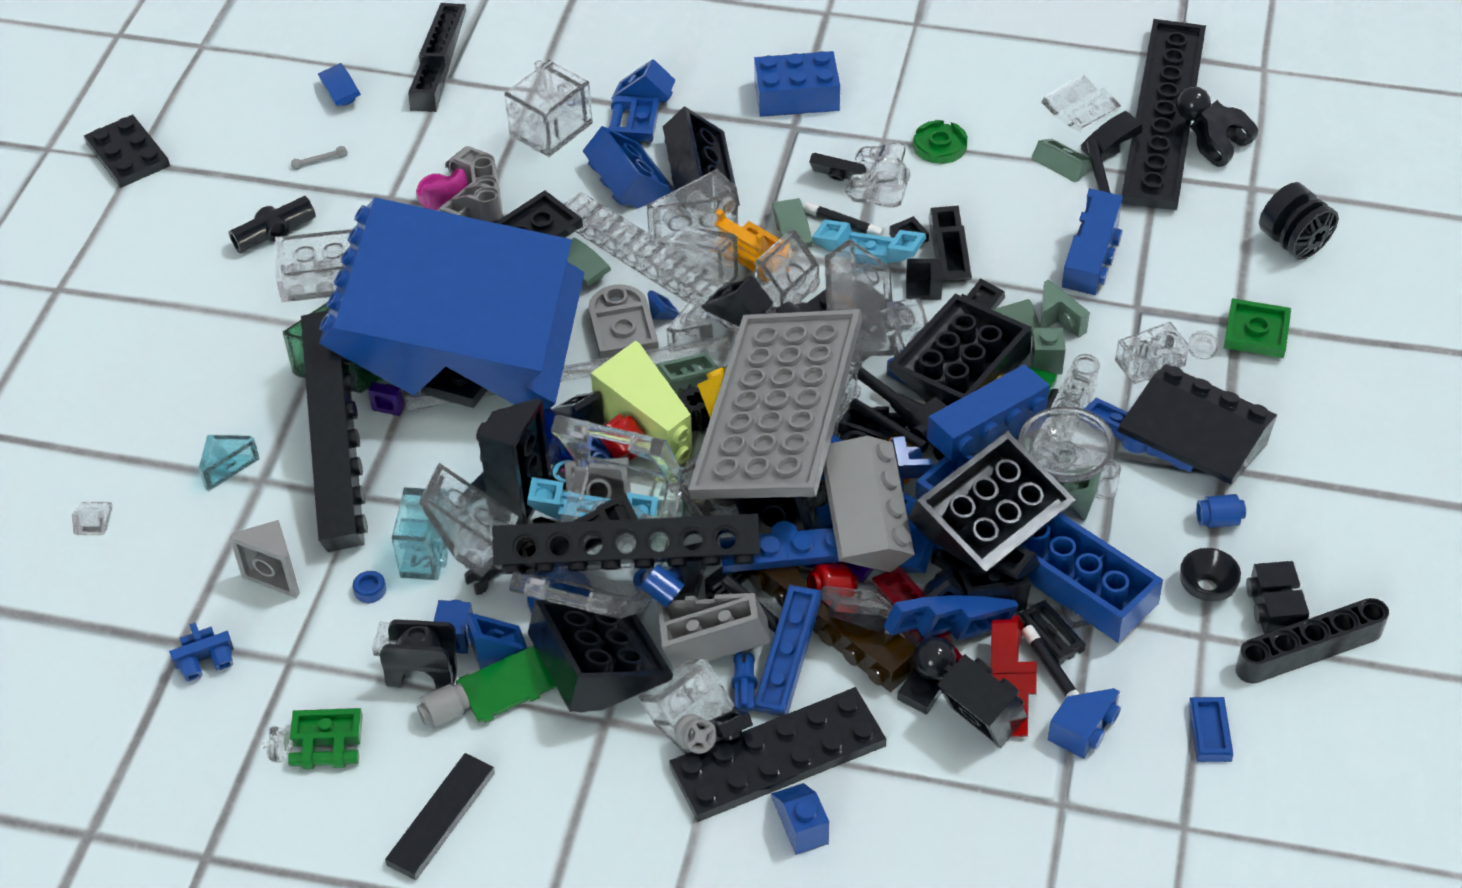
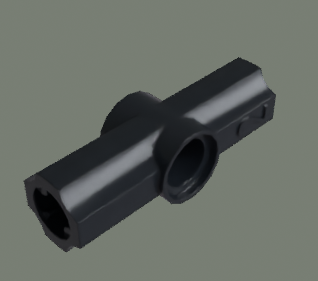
[228,196,316,253]

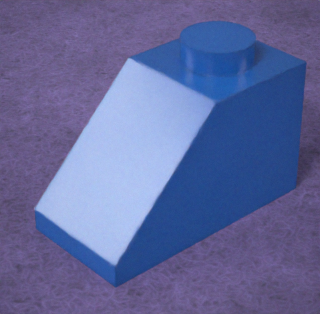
[611,59,676,104]
[771,783,829,855]

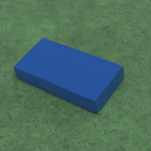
[1188,697,1233,762]

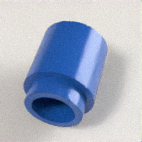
[1196,494,1246,528]

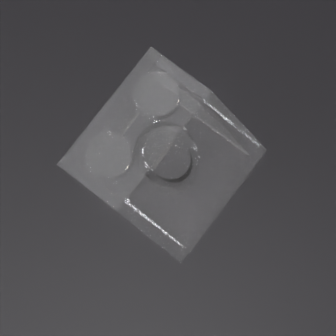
[755,228,820,308]

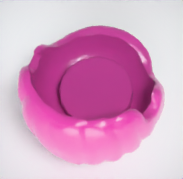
[416,169,468,210]

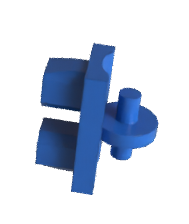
[169,622,234,682]

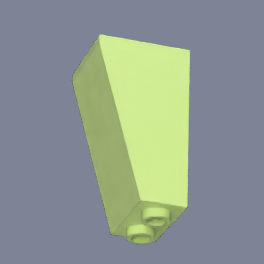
[591,341,693,466]

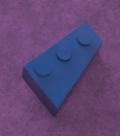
[1062,188,1123,295]

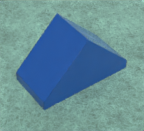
[465,612,528,669]

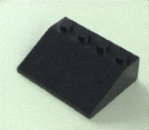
[889,294,1032,406]
[1118,364,1277,485]
[908,431,1076,574]
[527,599,673,713]

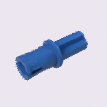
[731,652,758,712]

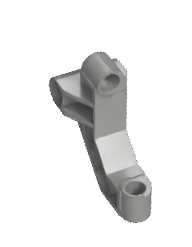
[437,146,504,223]

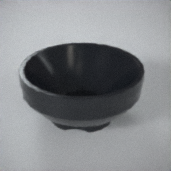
[1180,548,1241,602]

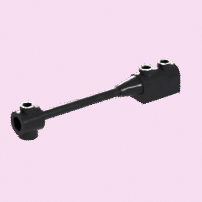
[775,301,975,461]

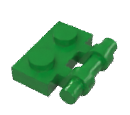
[288,708,363,769]

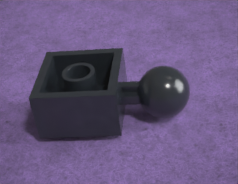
[912,636,1028,748]

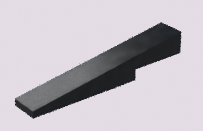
[408,3,466,112]

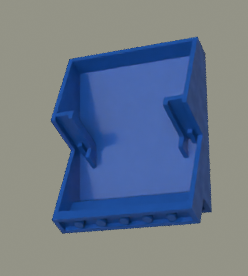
[319,197,585,414]

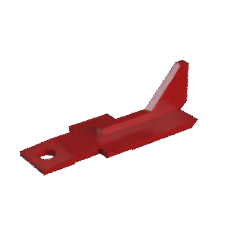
[991,615,1037,737]

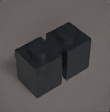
[1246,561,1310,634]

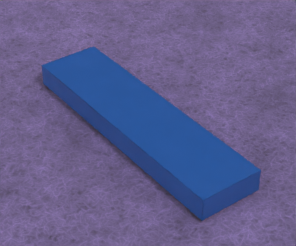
[754,585,823,716]

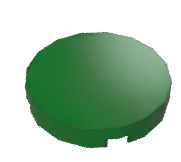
[913,120,968,164]

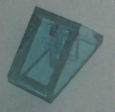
[199,435,260,492]

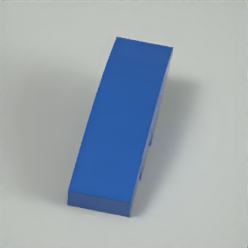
[884,595,1019,641]

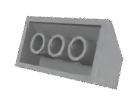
[823,436,915,572]

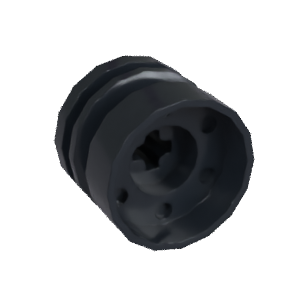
[1259,182,1339,260]

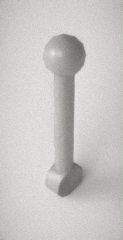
[291,146,347,169]

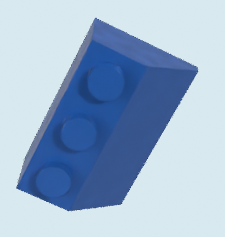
[583,126,675,209]

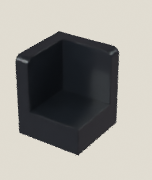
[906,258,943,300]

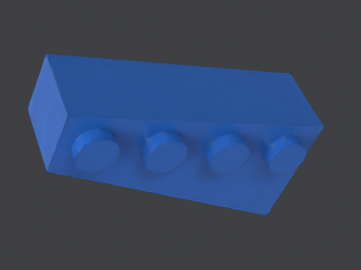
[926,364,1050,461]

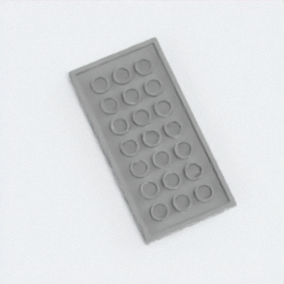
[688,309,863,499]

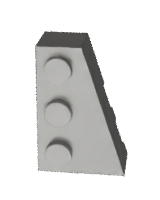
[657,593,771,671]

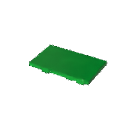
[456,646,556,723]

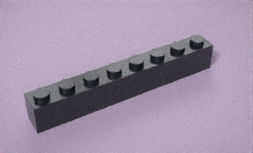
[301,310,368,552]

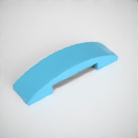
[812,220,926,263]
[527,477,659,522]

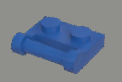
[608,96,660,142]

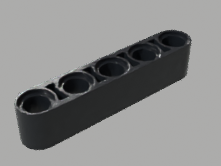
[1235,598,1389,684]

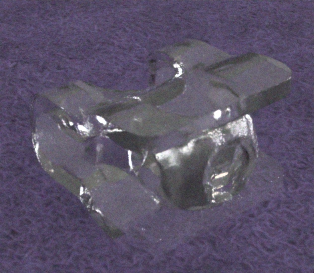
[845,142,910,207]

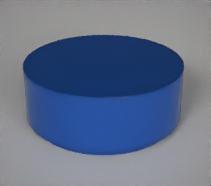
[352,571,387,603]

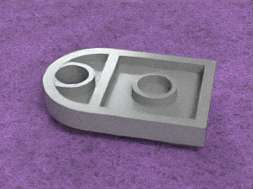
[589,284,659,360]

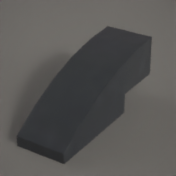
[928,205,972,282]

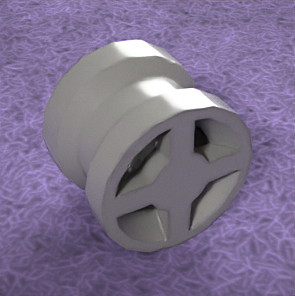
[674,714,716,754]

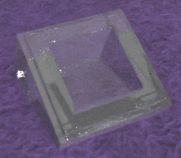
[72,502,112,535]

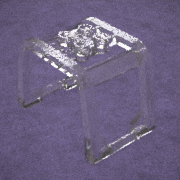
[509,415,683,619]

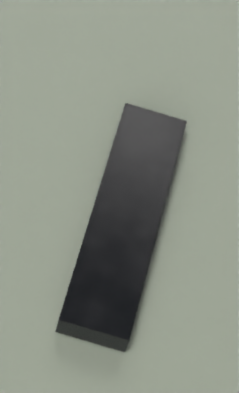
[385,753,495,880]

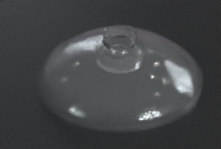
[1018,406,1115,482]

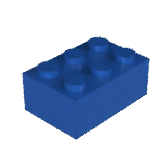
[754,51,840,117]

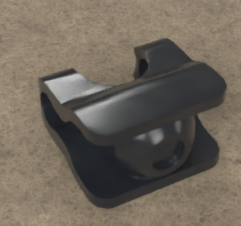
[380,619,457,689]

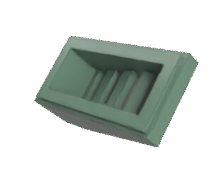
[655,353,719,395]

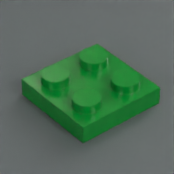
[1223,298,1291,358]

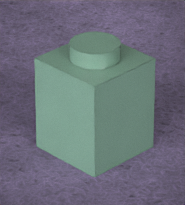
[1030,328,1066,374]

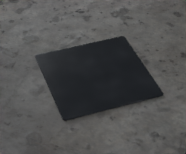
[828,601,887,634]

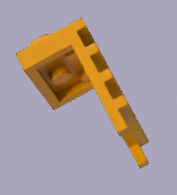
[714,209,794,281]

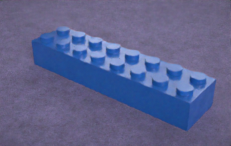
[915,454,1163,643]

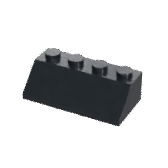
[663,106,740,213]
[476,398,552,524]

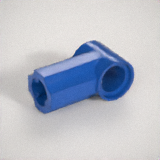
[640,564,686,608]

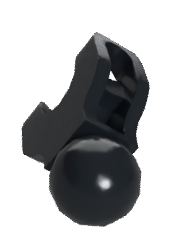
[1176,86,1258,167]

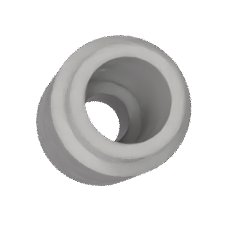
[417,683,470,728]

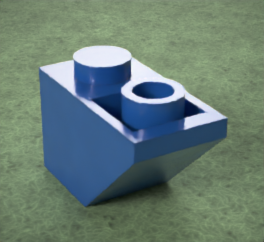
[1047,688,1121,759]

